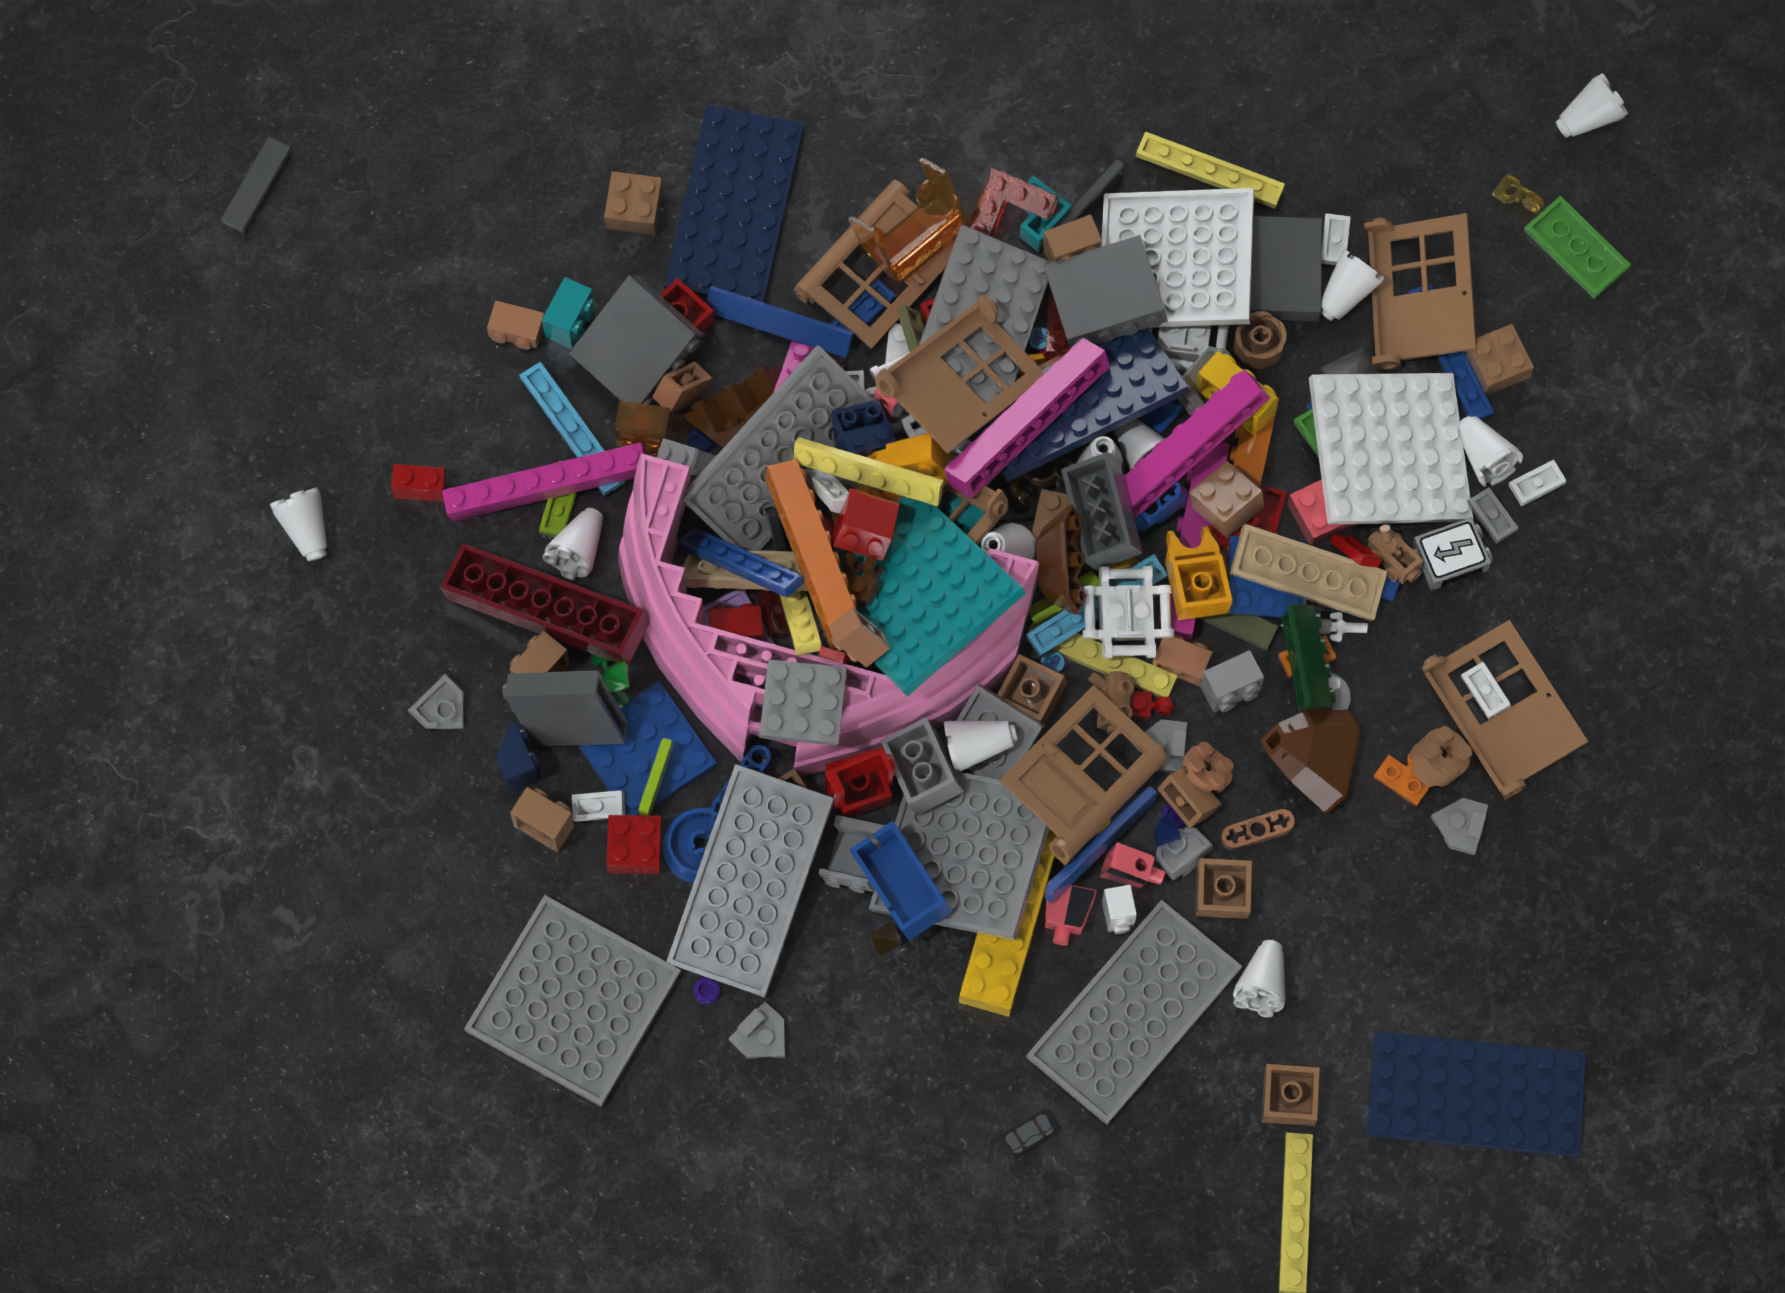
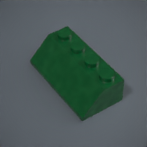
[1281,604,1336,714]

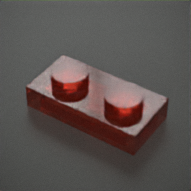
[755,589,791,638]

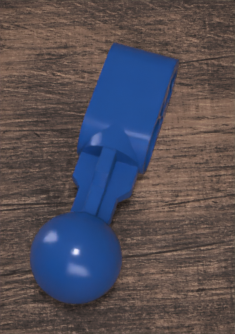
[1134,482,1189,532]

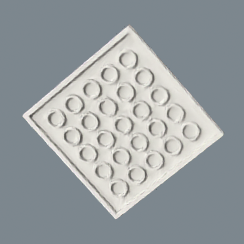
[1101,188,1255,327]
[1309,373,1473,525]

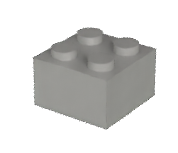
[1200,650,1264,713]

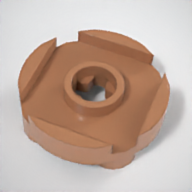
[1182,742,1234,793]

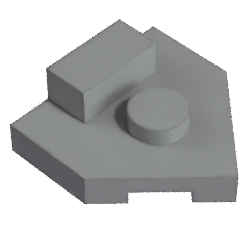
[408,674,463,729]
[1133,719,1187,773]
[1431,798,1488,855]
[1156,826,1213,880]
[728,1002,785,1059]

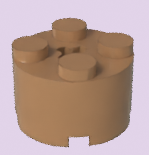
[1234,311,1286,370]
[1410,726,1472,787]

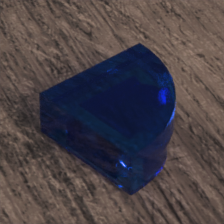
[687,428,713,452]
[1154,812,1181,847]

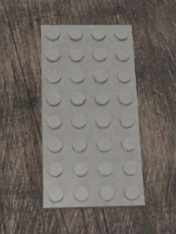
[918,225,1051,425]
[683,345,885,551]
[666,764,834,997]
[1026,900,1242,1125]

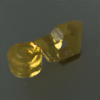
[1492,174,1544,213]

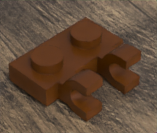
[841,553,884,606]

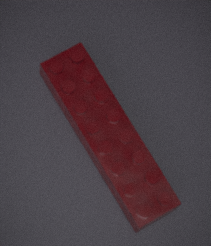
[440,543,650,666]

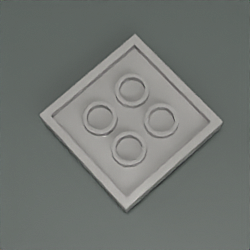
[759,660,847,746]
[943,684,1044,780]

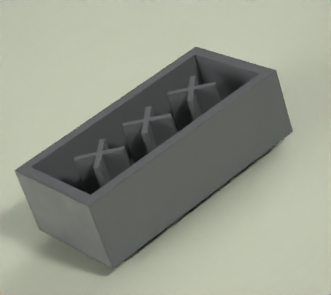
[1061,452,1143,570]

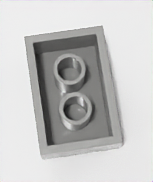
[880,717,964,815]

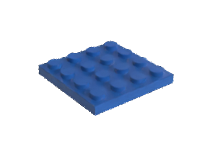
[577,681,717,815]

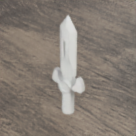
[1281,612,1368,642]

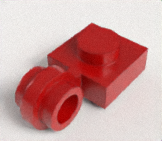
[1130,691,1174,720]

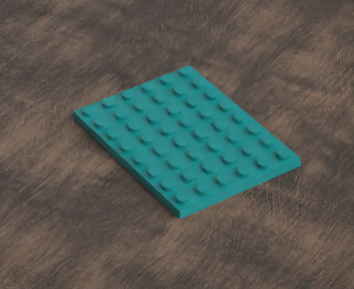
[806,496,1026,697]

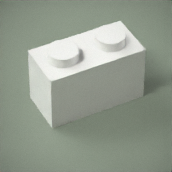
[1102,885,1137,934]

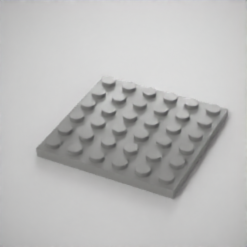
[869,772,1049,941]
[464,895,681,1107]

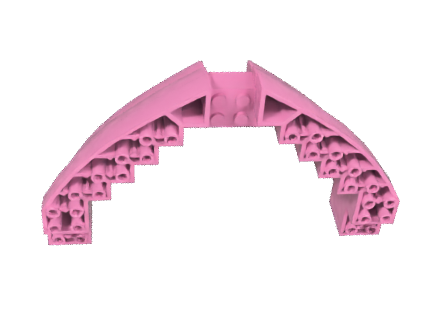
[618,454,1039,777]

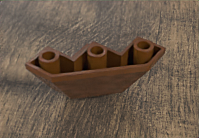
[684,364,780,448]
[1036,505,1087,615]
[1260,709,1361,814]

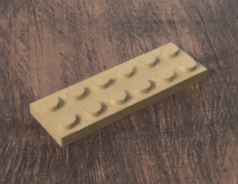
[1229,524,1387,621]
[682,550,838,591]

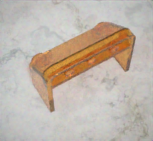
[848,158,968,282]

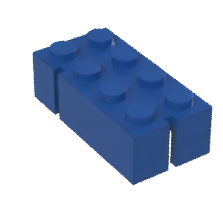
[850,821,953,941]

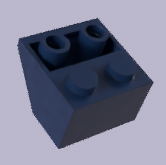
[831,400,896,457]
[496,722,540,794]

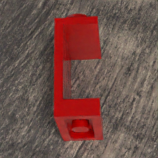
[825,748,896,809]

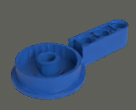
[663,745,771,884]

